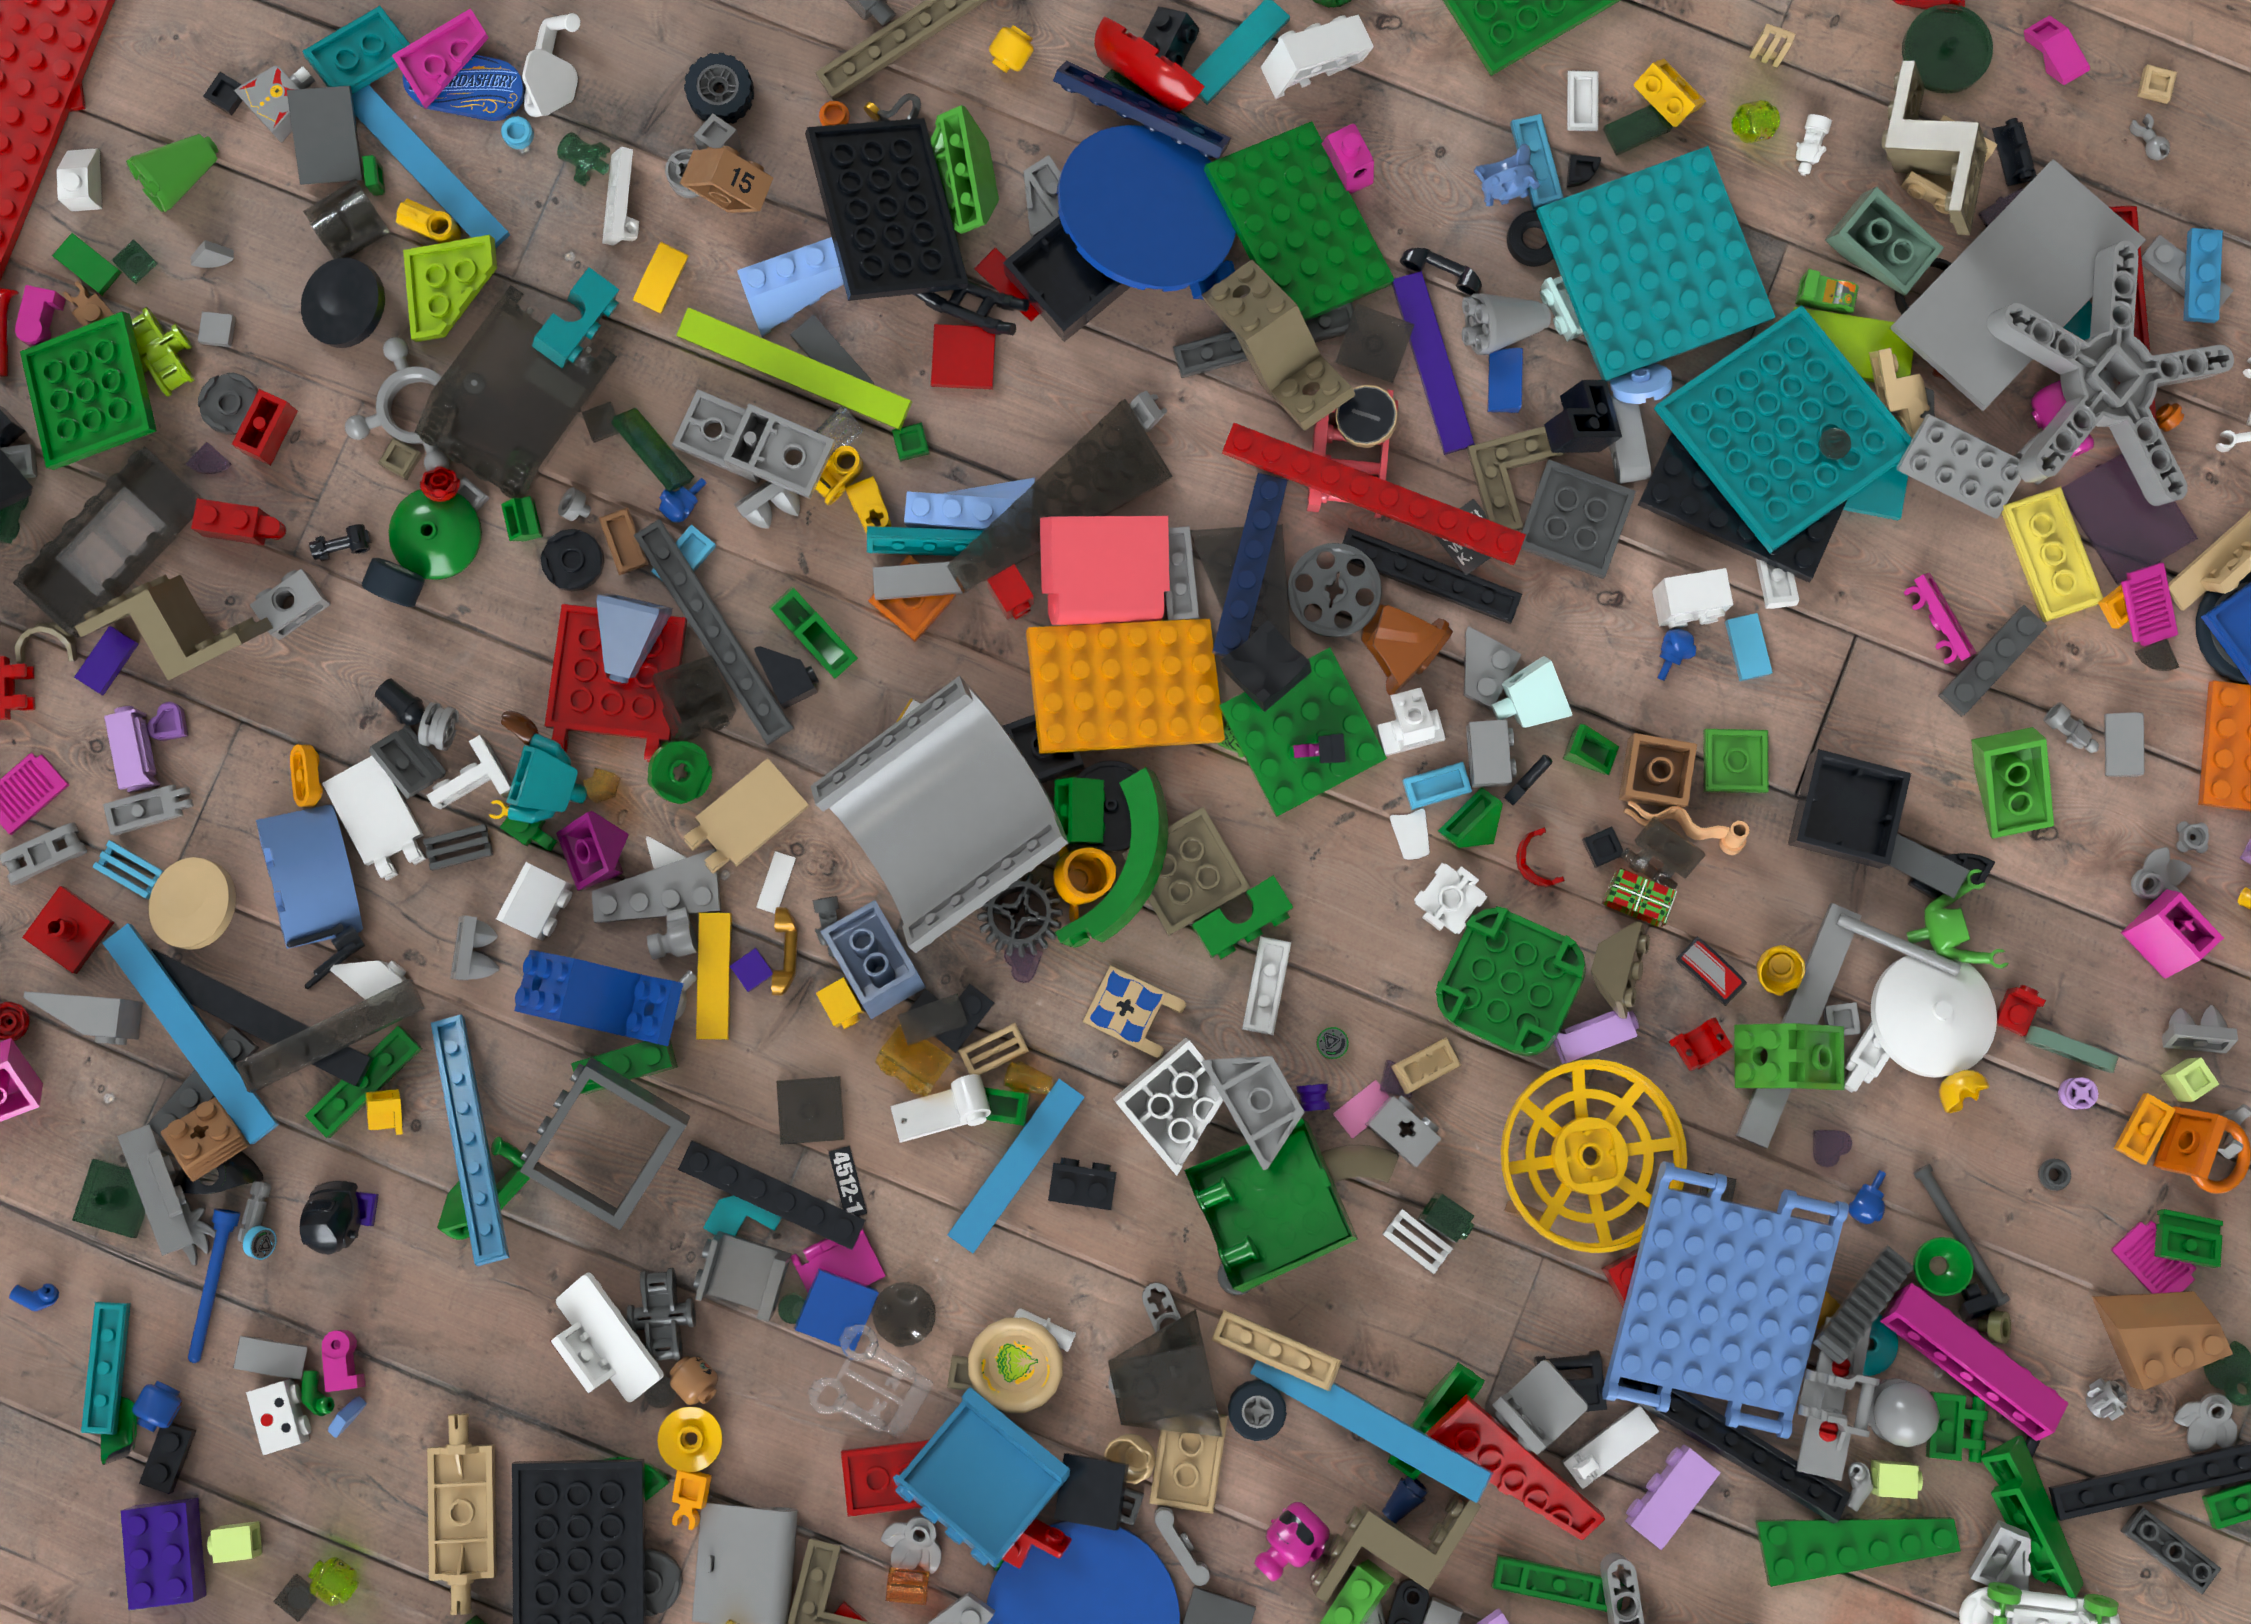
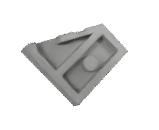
[1023,155,1061,238]
[1463,626,1522,710]

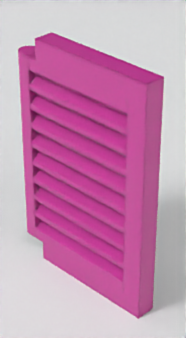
[2121,563,2178,646]
[0,752,69,835]
[2111,1220,2197,1294]

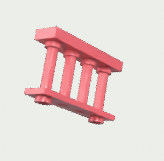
[1307,390,1398,518]

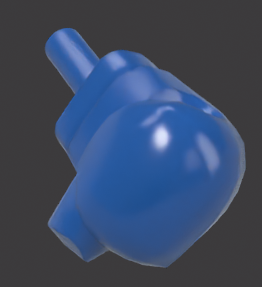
[659,478,707,523]
[1657,628,1696,681]
[1848,1170,1886,1225]

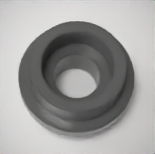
[2038,1158,2071,1191]

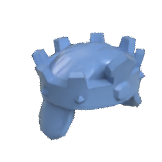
[1474,144,1541,207]

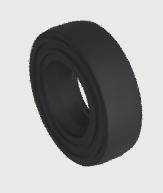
[1507,210,1554,267]

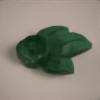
[2203,1341,2251,1407]

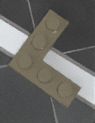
[1467,426,1565,531]
[788,1538,874,1624]

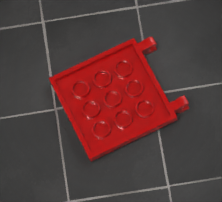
[544,604,687,762]

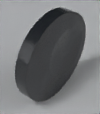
[301,257,385,348]
[1076,761,1140,852]

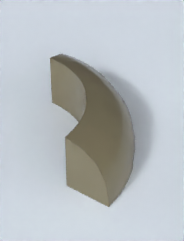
[1321,1145,1399,1183]

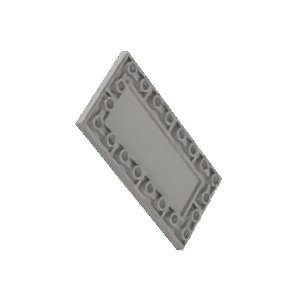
[1890,159,2146,411]

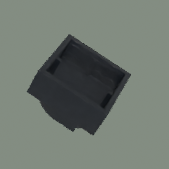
[1003,217,1130,342]
[1788,749,1911,869]

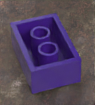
[121,1498,207,1610]

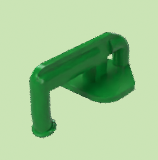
[437,1137,530,1240]

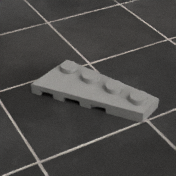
[592,848,721,923]

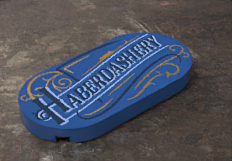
[402,55,525,121]

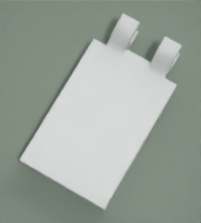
[322,756,426,881]

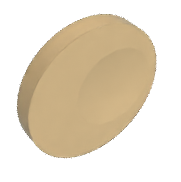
[149,857,236,950]

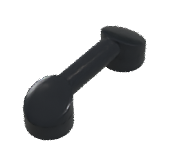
[1400,248,1482,296]

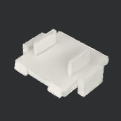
[1414,863,1487,934]

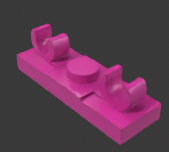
[1904,572,1977,664]

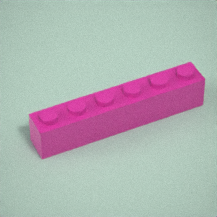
[1880,1283,2069,1441]

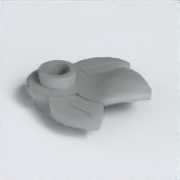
[2131,847,2192,901]
[2173,1393,2237,1452]
[881,1516,942,1574]

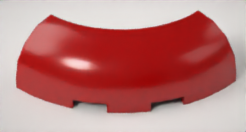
[1094,17,1205,112]

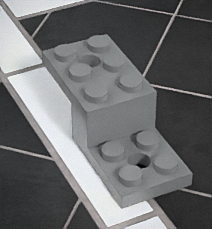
[672,389,836,499]

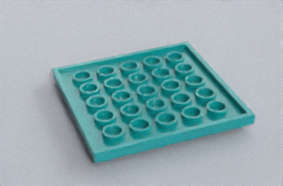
[1536,146,1776,381]
[1654,305,1912,553]

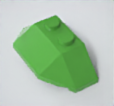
[931,105,999,234]

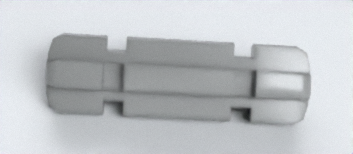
[237,1181,271,1243]

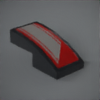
[1676,936,1747,1006]

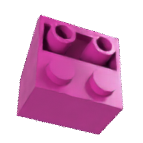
[2121,889,2224,979]

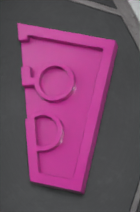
[392,8,489,109]

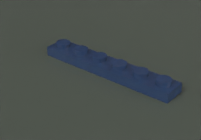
[1053,61,1231,159]
[1212,473,1288,657]

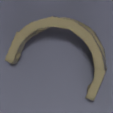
[14,621,77,664]

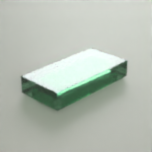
[1603,105,1673,156]

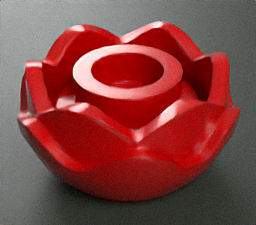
[420,466,460,502]
[0,1002,30,1041]

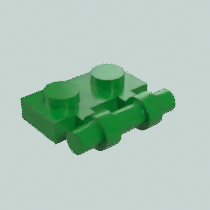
[1926,1391,1988,1463]

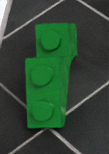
[1387,1362,1485,1480]

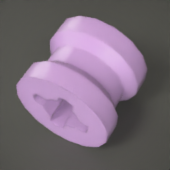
[2058,1077,2098,1109]

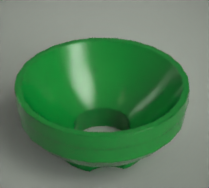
[1913,1237,1974,1296]

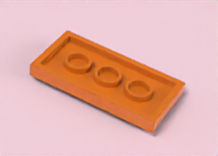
[2198,680,2251,812]

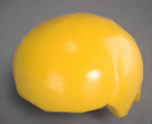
[1756,945,1806,996]
[1939,1070,1989,1113]

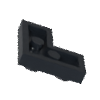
[906,984,995,1053]

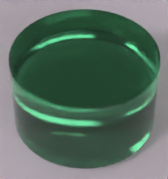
[778,1293,805,1324]

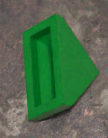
[1438,787,1503,848]

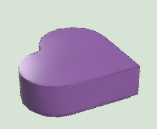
[147,702,188,741]

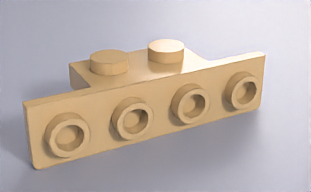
[2168,510,2251,611]

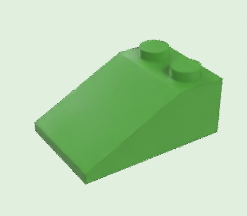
[1971,727,2054,839]

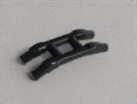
[913,280,1030,336]

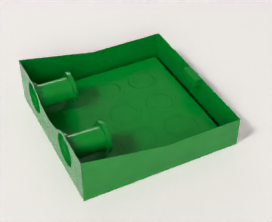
[1184,1118,1358,1293]

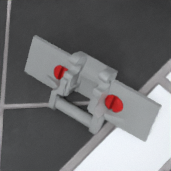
[1796,1317,1880,1481]

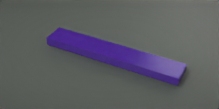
[1392,271,1475,455]

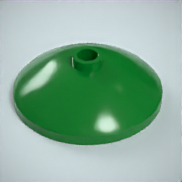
[389,489,482,580]

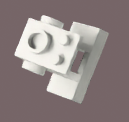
[1376,687,1446,756]

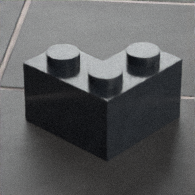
[1544,380,1622,453]

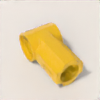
[396,199,461,244]

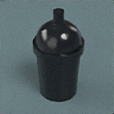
[375,678,425,726]

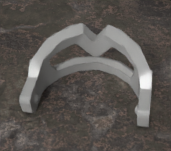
[2217,1104,2251,1159]

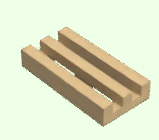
[1749,24,1796,68]
[958,1023,1029,1076]

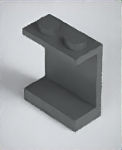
[693,1231,792,1322]

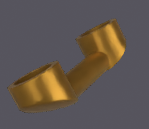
[771,907,798,996]

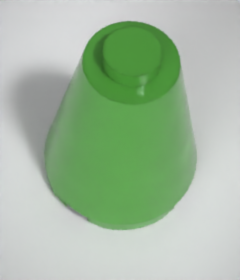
[126,134,219,212]

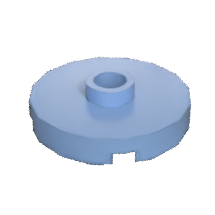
[1610,363,1673,404]

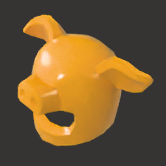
[1053,844,1116,922]

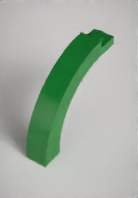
[1055,767,1168,948]

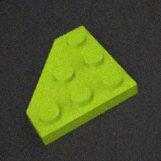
[403,235,497,342]

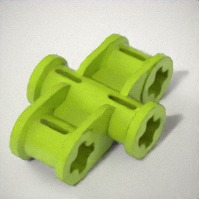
[132,307,195,397]

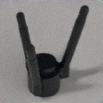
[287,923,365,989]

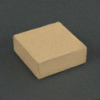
[2137,64,2177,104]

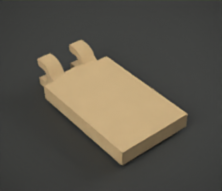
[684,758,809,874]

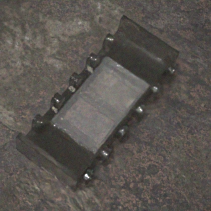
[13,446,204,638]

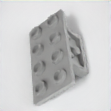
[1897,414,2022,519]

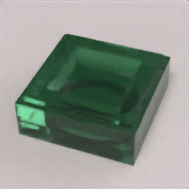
[112,239,158,284]

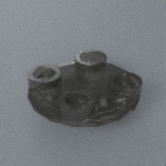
[872,1282,936,1347]

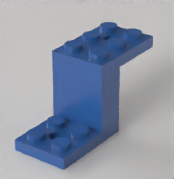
[514,950,684,1046]

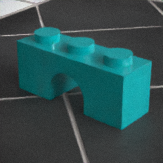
[532,267,620,368]

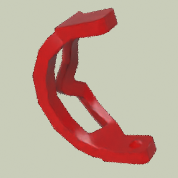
[1515,827,1565,888]

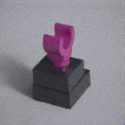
[1293,733,1346,763]

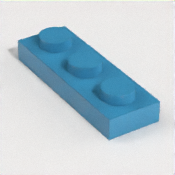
[2183,228,2223,323]

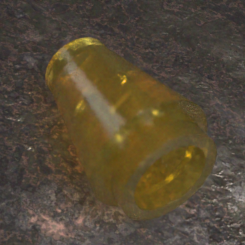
[1003,1061,1052,1095]

